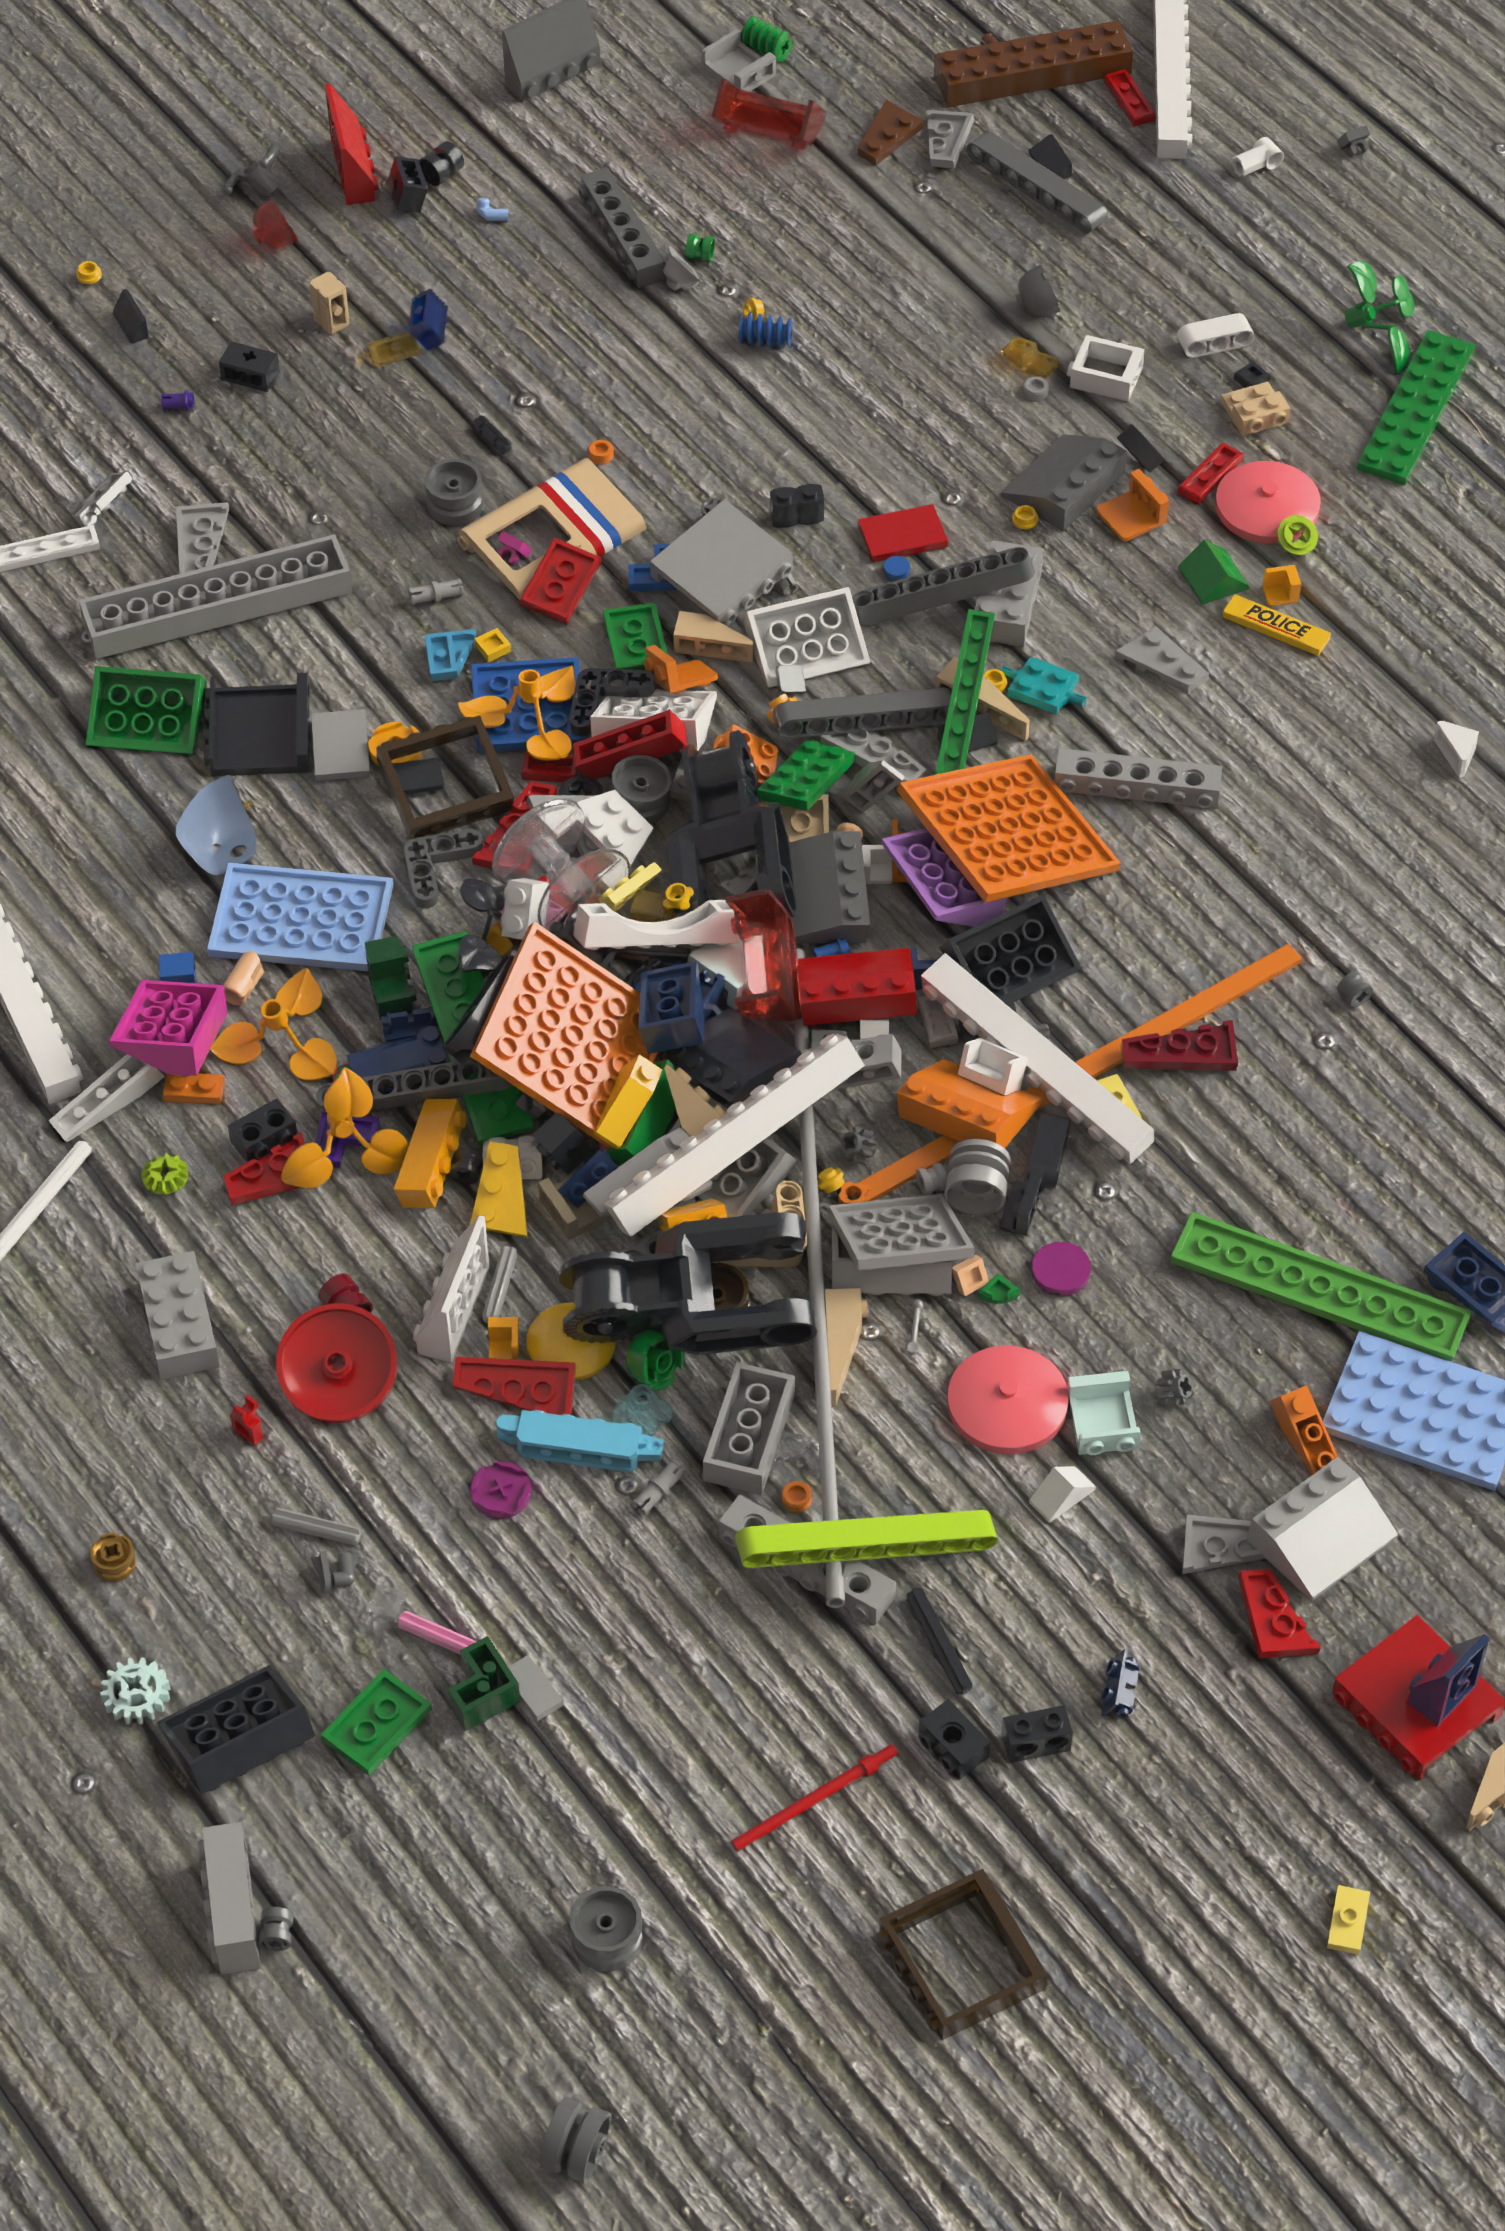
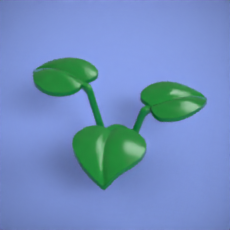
[1345,261,1415,374]

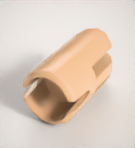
[223,951,264,1006]

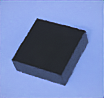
[1234,361,1270,388]

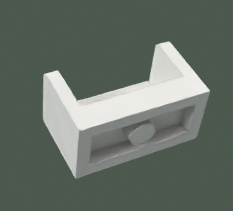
[958,1038,1028,1095]

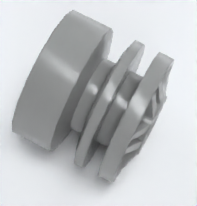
[944,1139,1011,1215]

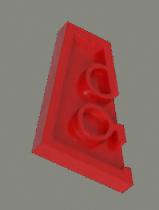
[223,1132,305,1205]
[1238,1569,1321,1658]

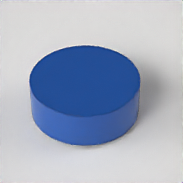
[884,556,910,581]

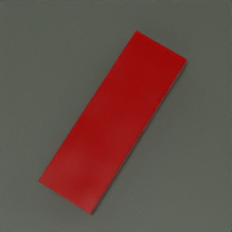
[1104,69,1156,127]
[1178,442,1244,504]

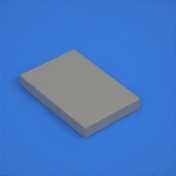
[311,709,370,781]

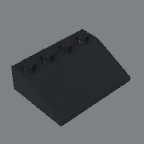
[939,894,1082,1002]
[661,1008,802,1108]
[157,1665,315,1795]

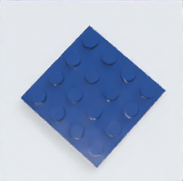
[471,657,585,753]

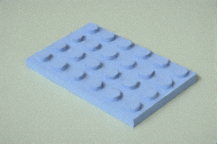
[207,863,393,971]
[1323,1331,1505,1491]

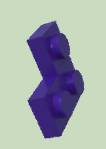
[315,1111,380,1168]

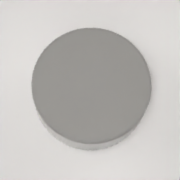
[1023,377,1049,401]

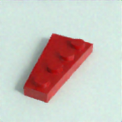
[472,781,557,875]
[453,1356,576,1415]

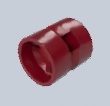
[318,1273,373,1313]

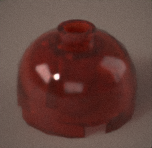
[252,198,298,249]

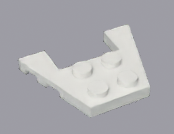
[537,790,653,891]

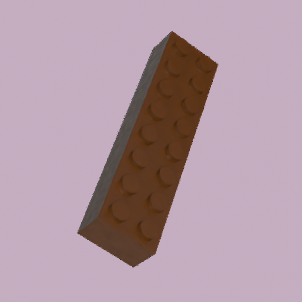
[934,20,1133,108]

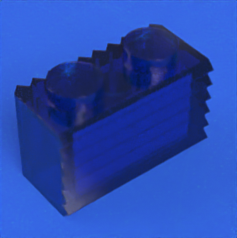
[407,289,448,351]

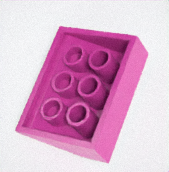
[109,980,227,1077]

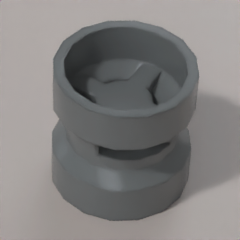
[258,1907,294,1951]

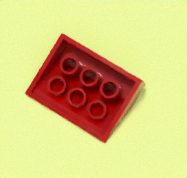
[325,83,379,205]
[797,948,917,1026]

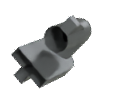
[311,1551,359,1594]

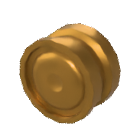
[90,1532,136,1582]

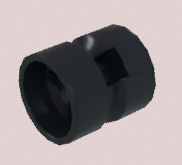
[419,141,464,186]

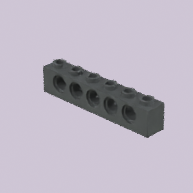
[578,168,666,288]

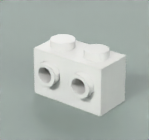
[501,878,549,940]

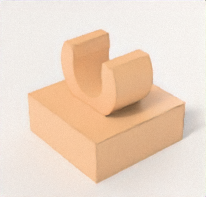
[952,1255,989,1296]

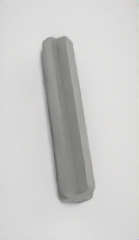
[482,1246,517,1323]
[272,1508,361,1545]

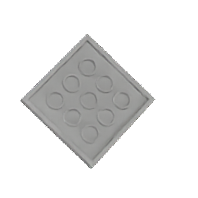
[829,1194,974,1272]

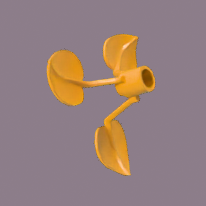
[458,666,576,760]
[210,968,337,1081]
[281,1068,409,1188]

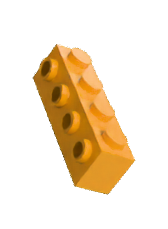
[394,1099,467,1208]

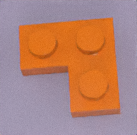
[163,1073,225,1105]

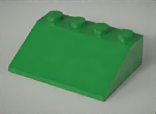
[86,666,207,755]

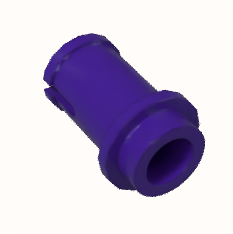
[161,390,195,411]

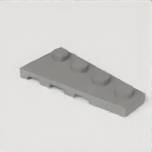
[176,502,229,574]
[820,731,927,785]

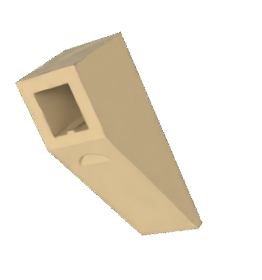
[664,1065,727,1137]
[1466,1743,1505,1831]

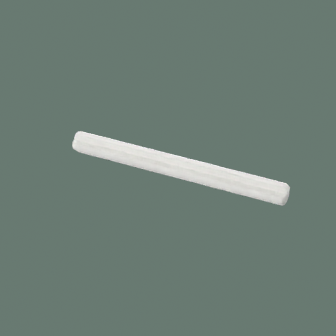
[0,1141,92,1261]

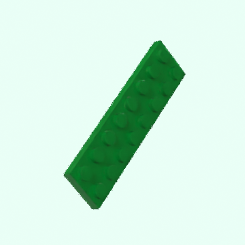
[1357,330,1475,485]
[412,931,534,1146]

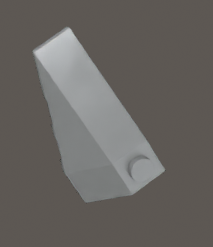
[583,1127,712,1217]

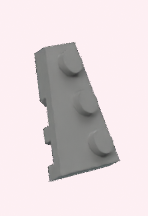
[927,110,974,168]
[1182,1515,1266,1574]

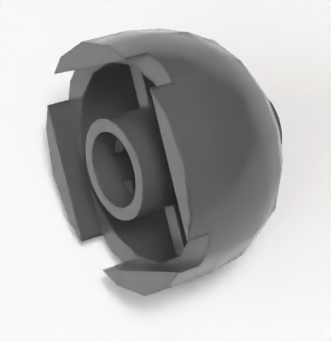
[1015,265,1060,317]

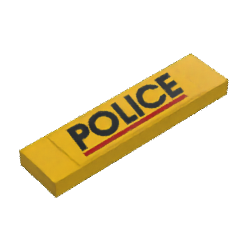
[1222,594,1331,656]

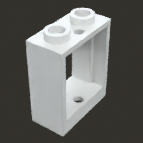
[1067,335,1145,402]

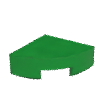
[978,1274,1020,1304]

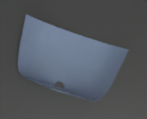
[176,775,257,875]

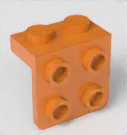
[1096,469,1169,542]
[644,645,718,694]
[713,724,778,785]

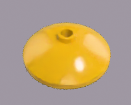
[526,1302,616,1381]

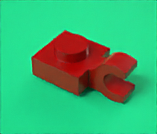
[230,1395,263,1445]

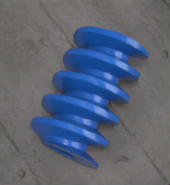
[738,312,793,349]

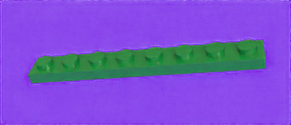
[935,609,995,775]

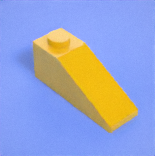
[594,1055,662,1149]

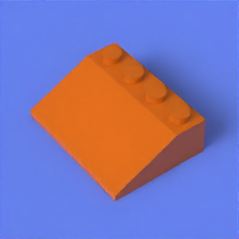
[897,1059,1043,1149]

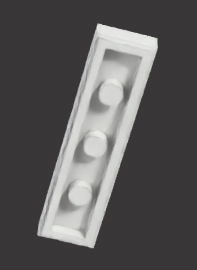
[0,525,100,572]

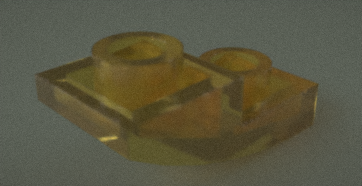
[1001,336,1059,379]

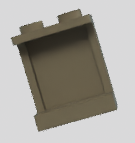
[538,1178,613,1240]

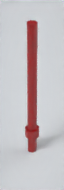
[731,1744,898,1852]

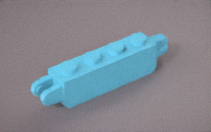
[495,1410,664,1472]

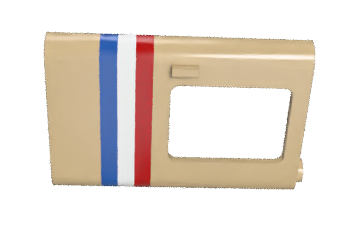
[457,458,646,600]

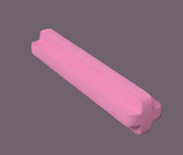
[398,1611,477,1655]

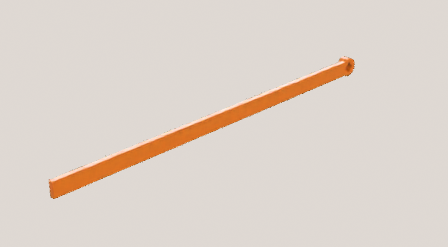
[838,944,1302,1204]

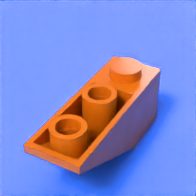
[1269,1385,1338,1475]

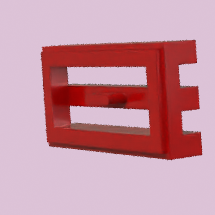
[521,753,578,782]

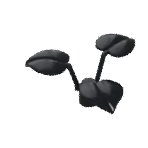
[458,879,522,979]

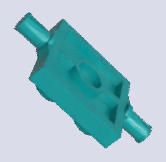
[1001,657,1087,715]

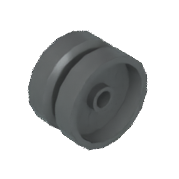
[424,459,484,526]
[610,755,672,824]
[570,1886,643,1971]
[539,2097,612,2184]

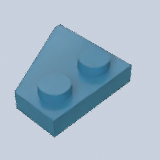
[425,629,477,681]

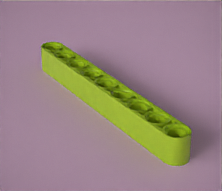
[734,1510,998,1568]

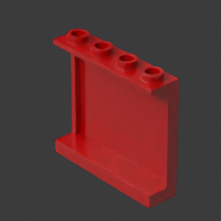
[1332,1614,1505,1780]

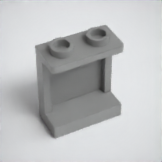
[702,29,776,97]

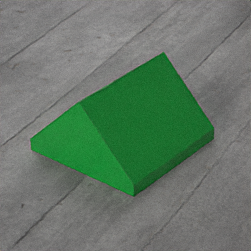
[1178,540,1249,604]

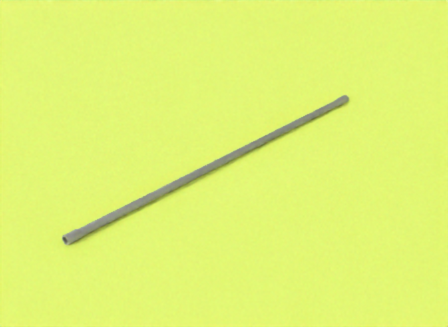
[788,949,845,1608]

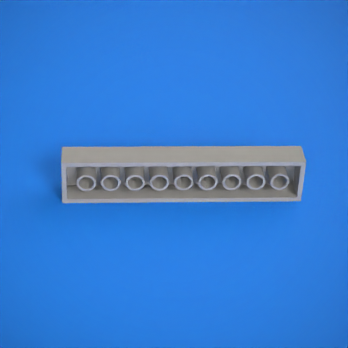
[79,534,352,659]

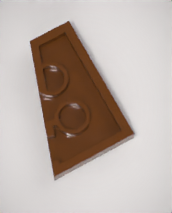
[858,100,923,166]

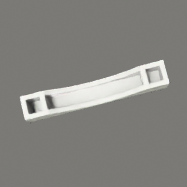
[573,900,745,950]

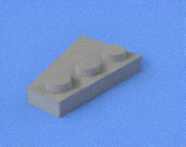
[1115,626,1209,693]

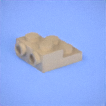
[1221,382,1290,436]
[780,794,829,842]

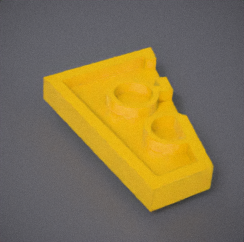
[470,1141,528,1238]

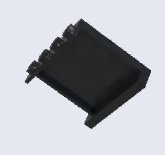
[204,672,310,777]

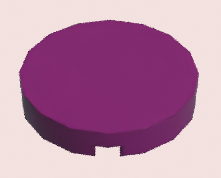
[1032,1242,1091,1296]
[470,1461,532,1519]

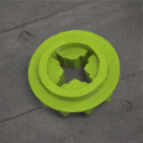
[1276,515,1318,556]
[141,1153,189,1195]

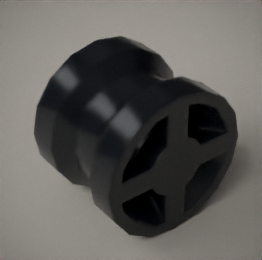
[450,1149,483,1185]

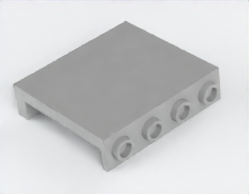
[650,499,793,626]

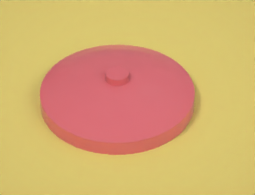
[1215,461,1321,544]
[947,1346,1069,1454]

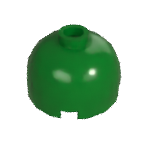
[626,1329,685,1391]

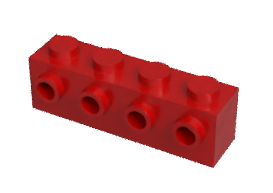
[573,709,687,780]

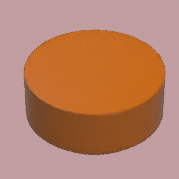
[588,440,614,465]
[781,1481,812,1513]

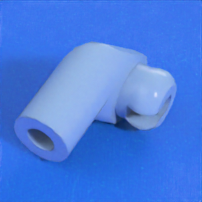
[475,198,508,221]

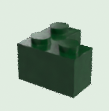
[364,935,417,1020]
[448,1636,521,1731]

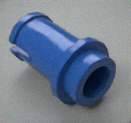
[813,938,850,957]

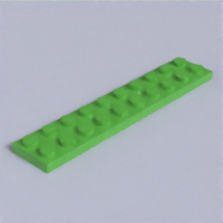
[1170,1212,1472,1362]

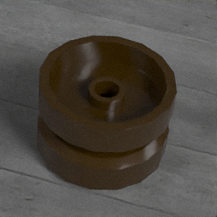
[710,1262,750,1310]

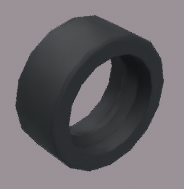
[1117,424,1165,473]

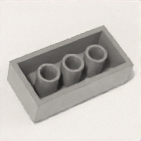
[975,540,1044,647]
[136,1251,220,1380]
[703,1362,795,1495]
[198,1822,261,1975]

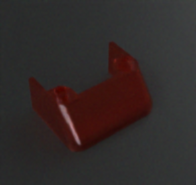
[711,78,827,150]
[725,888,802,1022]

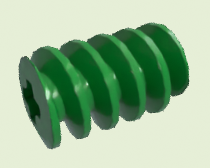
[741,16,793,62]

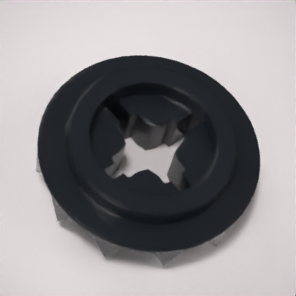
[559,776,603,796]

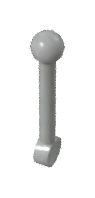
[907,1299,924,1355]

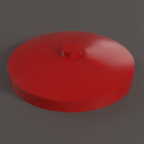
[276,1303,398,1423]

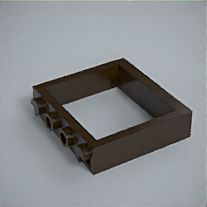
[377,715,514,840]
[877,1869,1048,2040]

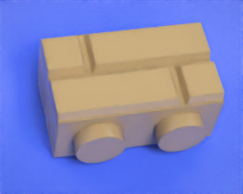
[310,272,349,334]

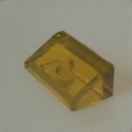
[366,329,424,367]

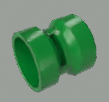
[685,233,715,262]

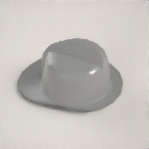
[663,246,702,291]

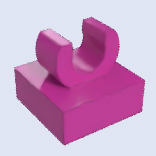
[498,531,532,566]

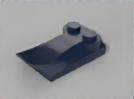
[347,1026,450,1095]
[1423,1231,1505,1333]

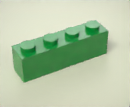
[606,1059,677,1167]

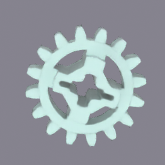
[100,1657,171,1725]

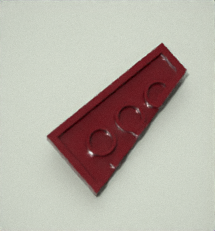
[1121,1020,1238,1071]

